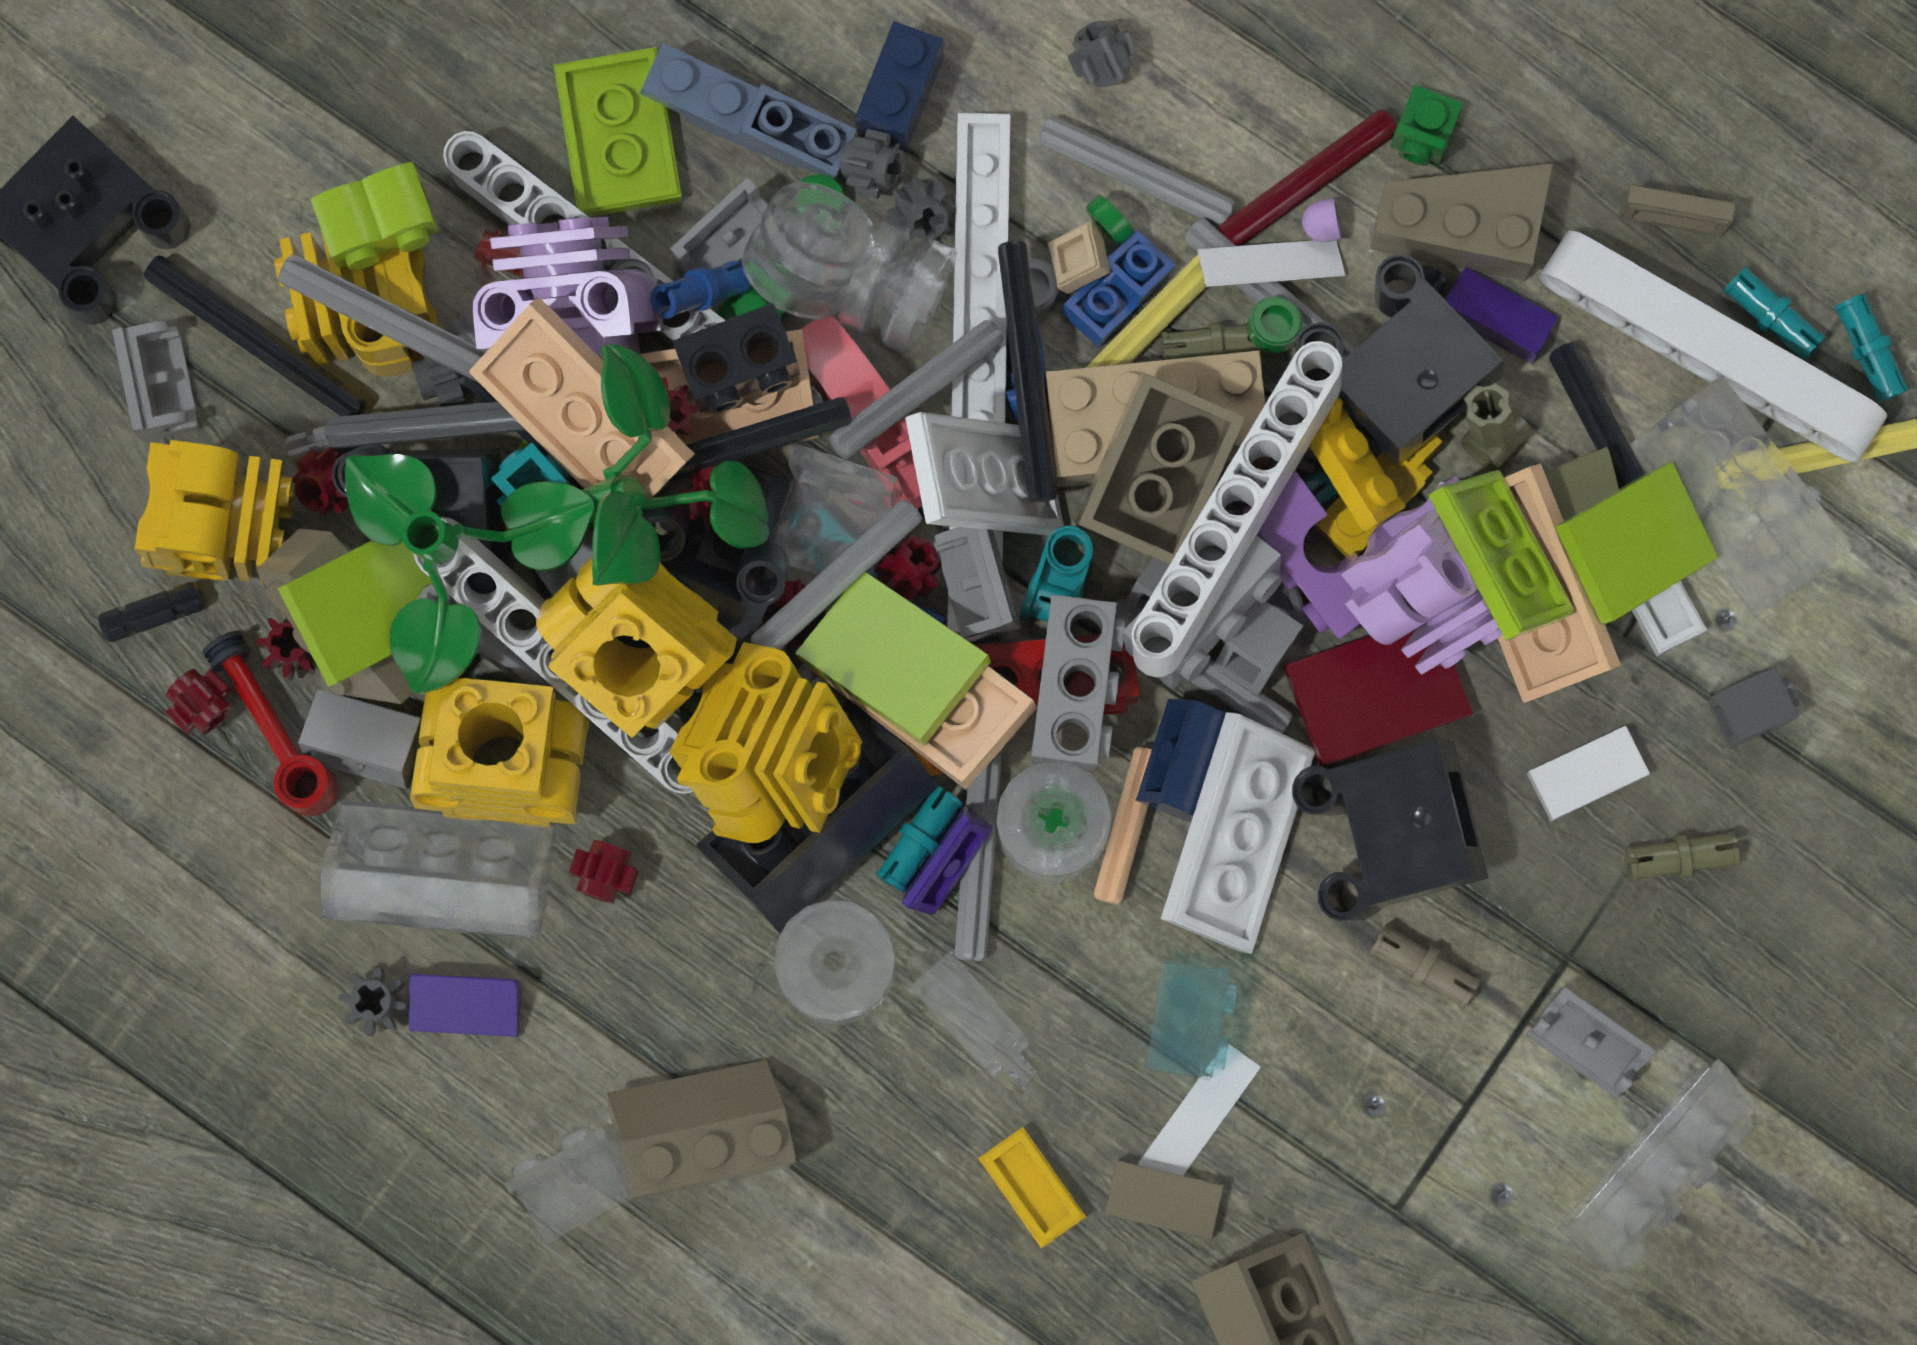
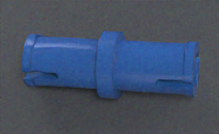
[650,260,750,319]

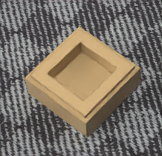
[1048,221,1110,294]

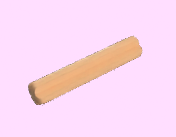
[1094,747,1152,905]

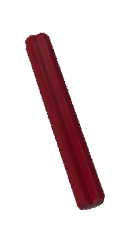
[1219,109,1397,246]

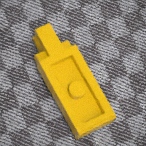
[1303,397,1406,532]
[1313,435,1443,557]

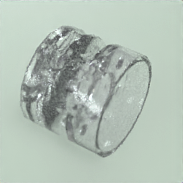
[996,761,1112,886]

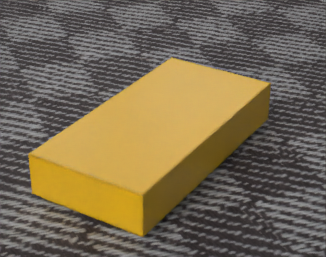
[978,1127,1086,1249]

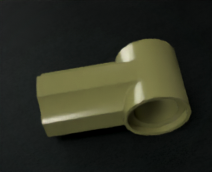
[1460,383,1531,471]

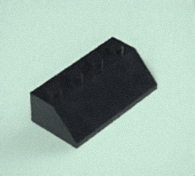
[696,701,938,935]

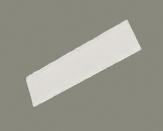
[1197,240,1346,287]
[1137,1042,1261,1176]

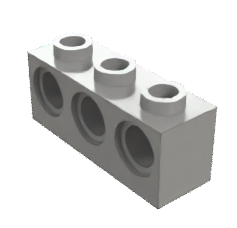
[1031,595,1126,772]

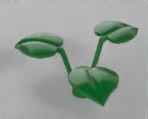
[582,344,769,586]
[345,454,596,694]

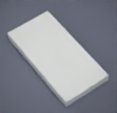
[905,412,1064,535]
[1161,712,1315,954]

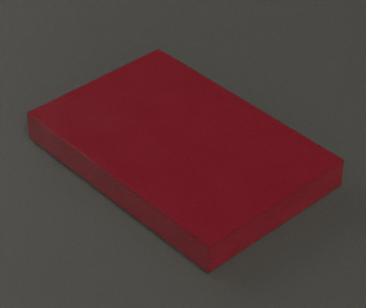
[1283,629,1473,767]

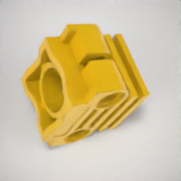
[274,231,440,377]
[134,440,295,584]
[536,557,737,738]
[669,642,863,843]
[410,678,590,828]

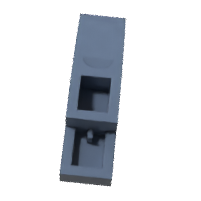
[639,43,857,178]

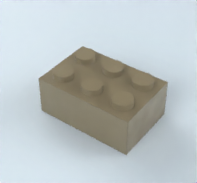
[1075,372,1245,564]

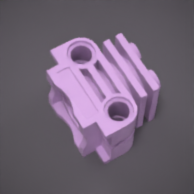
[472,217,664,359]
[1341,476,1502,675]

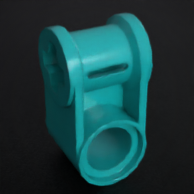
[1019,526,1093,633]

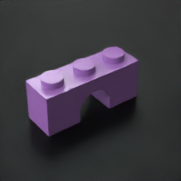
[1239,471,1360,640]

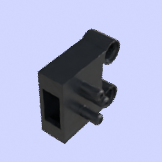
[0,115,190,325]
[1295,254,1504,467]
[332,443,510,595]
[616,496,789,694]
[1292,739,1489,921]

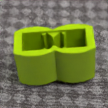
[311,162,440,271]

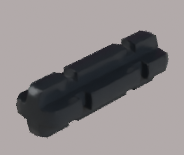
[98,582,204,642]

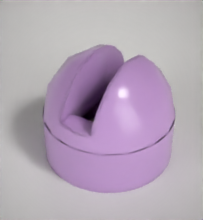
[1302,198,1342,242]

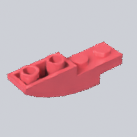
[802,311,922,509]

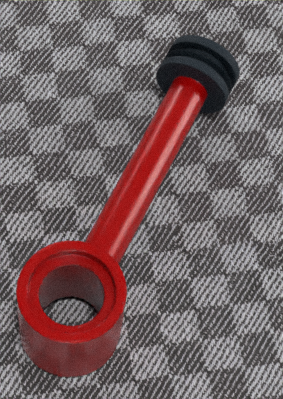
[202,630,338,817]

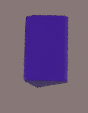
[1445,267,1558,364]
[902,806,993,915]
[409,974,522,1037]

